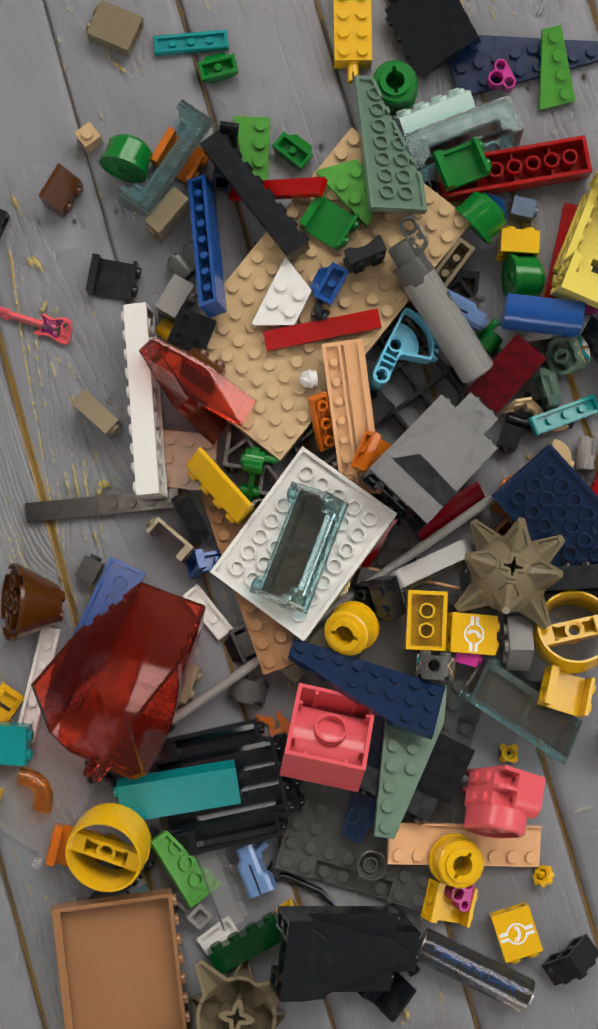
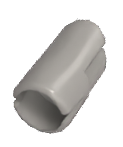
[576,435,596,472]

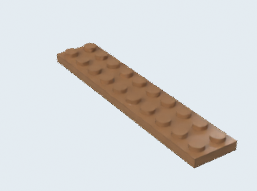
[200,482,296,676]

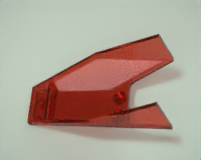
[139,336,257,445]

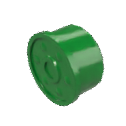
[373,60,418,115]
[99,134,153,183]
[455,191,506,245]
[502,254,545,298]

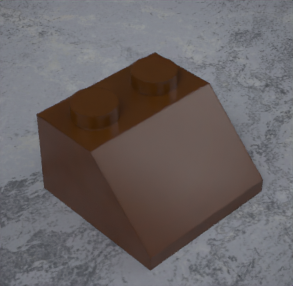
[38,163,83,217]

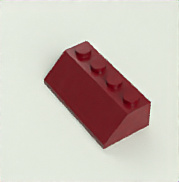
[409,481,485,542]

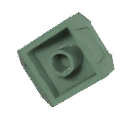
[532,368,564,410]

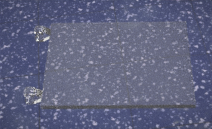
[0,715,112,869]

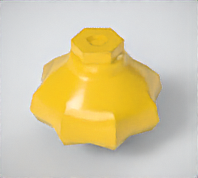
[532,864,555,888]

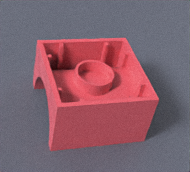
[279,683,375,792]

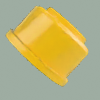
[324,601,379,656]
[428,833,484,888]

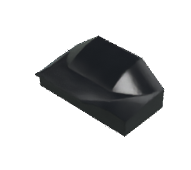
[224,623,257,665]

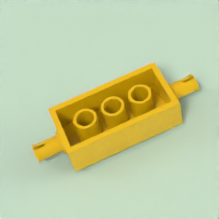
[333,0,372,84]

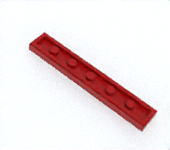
[228,177,328,202]
[544,202,578,299]
[263,308,382,352]

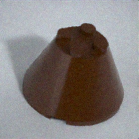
[1,563,65,642]

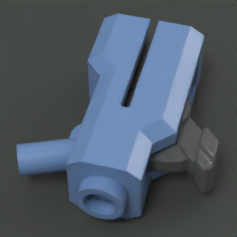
[448,289,488,332]
[227,840,277,899]

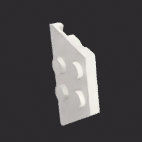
[251,258,312,327]

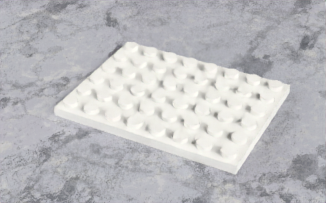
[210,446,398,642]

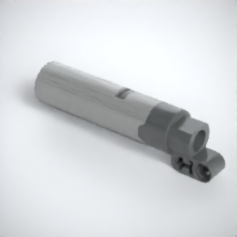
[388,215,493,383]

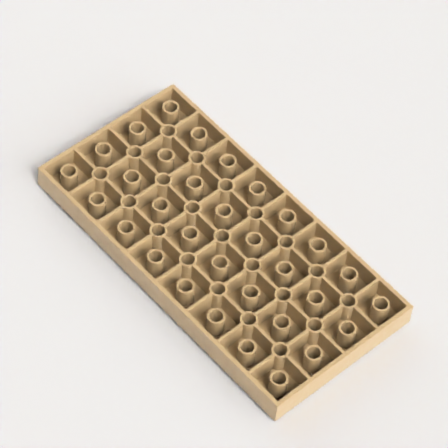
[159,127,470,463]

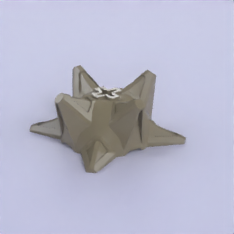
[454,517,565,629]
[190,960,286,1029]

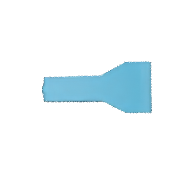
[368,308,439,392]

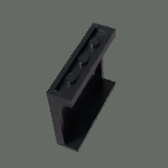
[385,0,482,78]

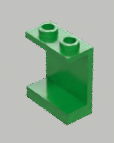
[299,193,360,251]

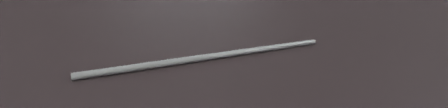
[169,487,500,725]

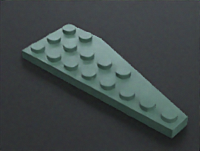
[353,75,427,214]
[373,682,447,839]

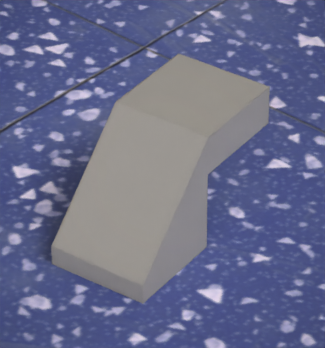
[172,889,213,930]

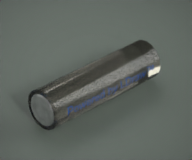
[417,927,535,1012]

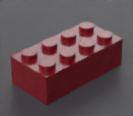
[466,333,547,415]

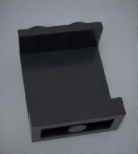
[85,253,142,302]

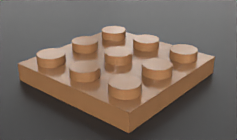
[163,429,219,492]

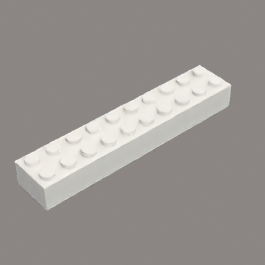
[121,302,168,501]

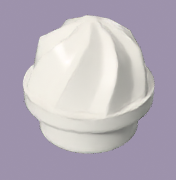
[299,369,318,389]

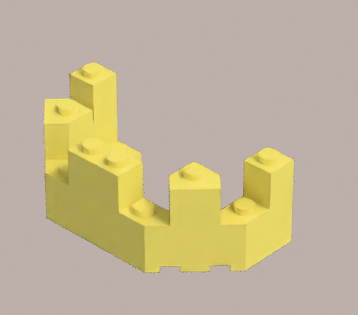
[550,171,598,309]

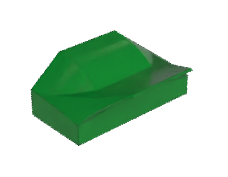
[197,52,239,83]
[272,131,313,171]

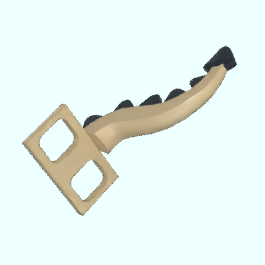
[500,391,574,432]

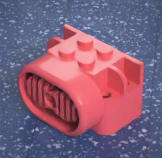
[462,765,546,839]

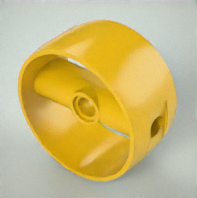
[533,590,598,674]
[65,803,151,892]

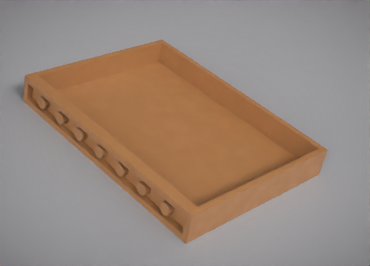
[51,888,190,1029]

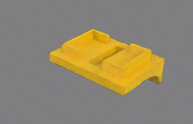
[0,681,24,722]

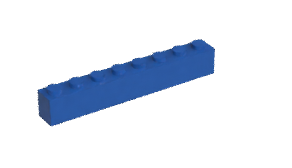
[188,174,227,318]

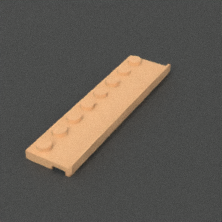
[322,338,383,494]
[386,822,542,867]

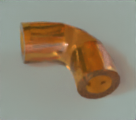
[16,766,53,814]

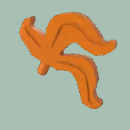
[256,710,290,736]

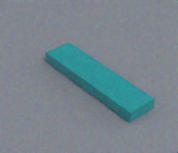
[153,29,229,56]
[528,394,598,436]

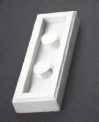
[183,584,233,641]

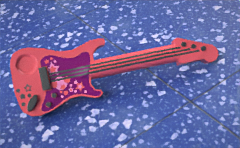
[0,305,73,345]

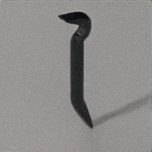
[267,859,335,906]

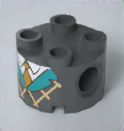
[415,650,456,681]

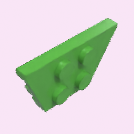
[316,159,374,228]

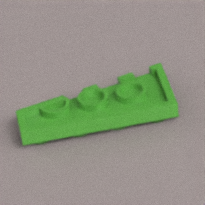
[538,25,576,110]
[151,830,221,908]

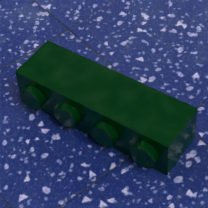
[208,912,281,974]

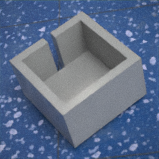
[155,274,198,322]
[500,616,534,671]

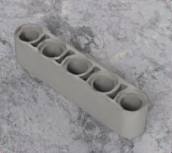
[389,537,476,593]

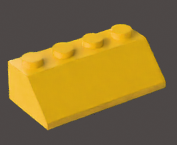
[186,446,256,526]

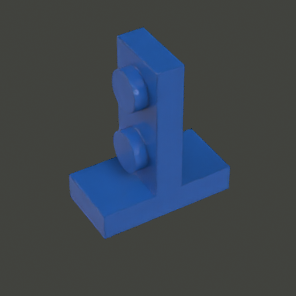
[185,549,221,579]

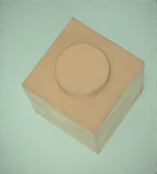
[74,121,104,154]

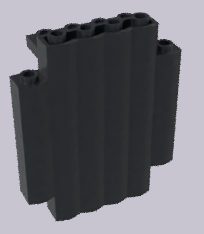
[147,717,305,855]

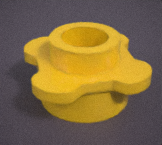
[499,743,518,763]

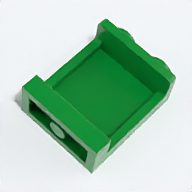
[432,136,492,193]

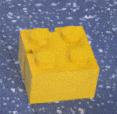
[495,226,540,261]

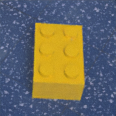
[404,590,448,651]

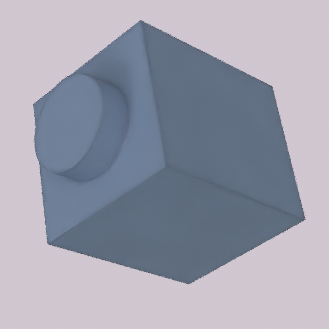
[508,195,539,223]

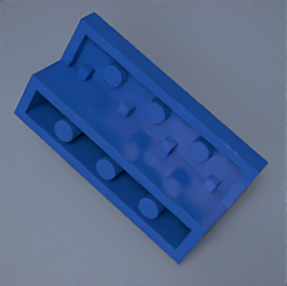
[498,293,585,337]

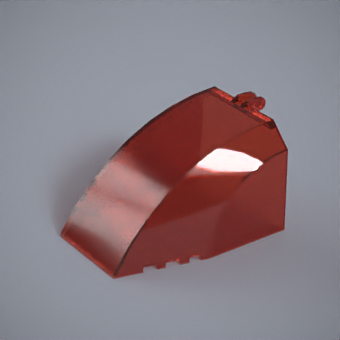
[31,582,206,782]

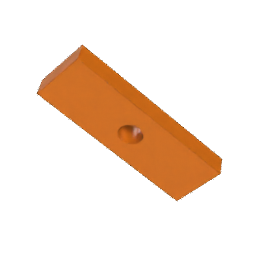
[307,391,335,452]

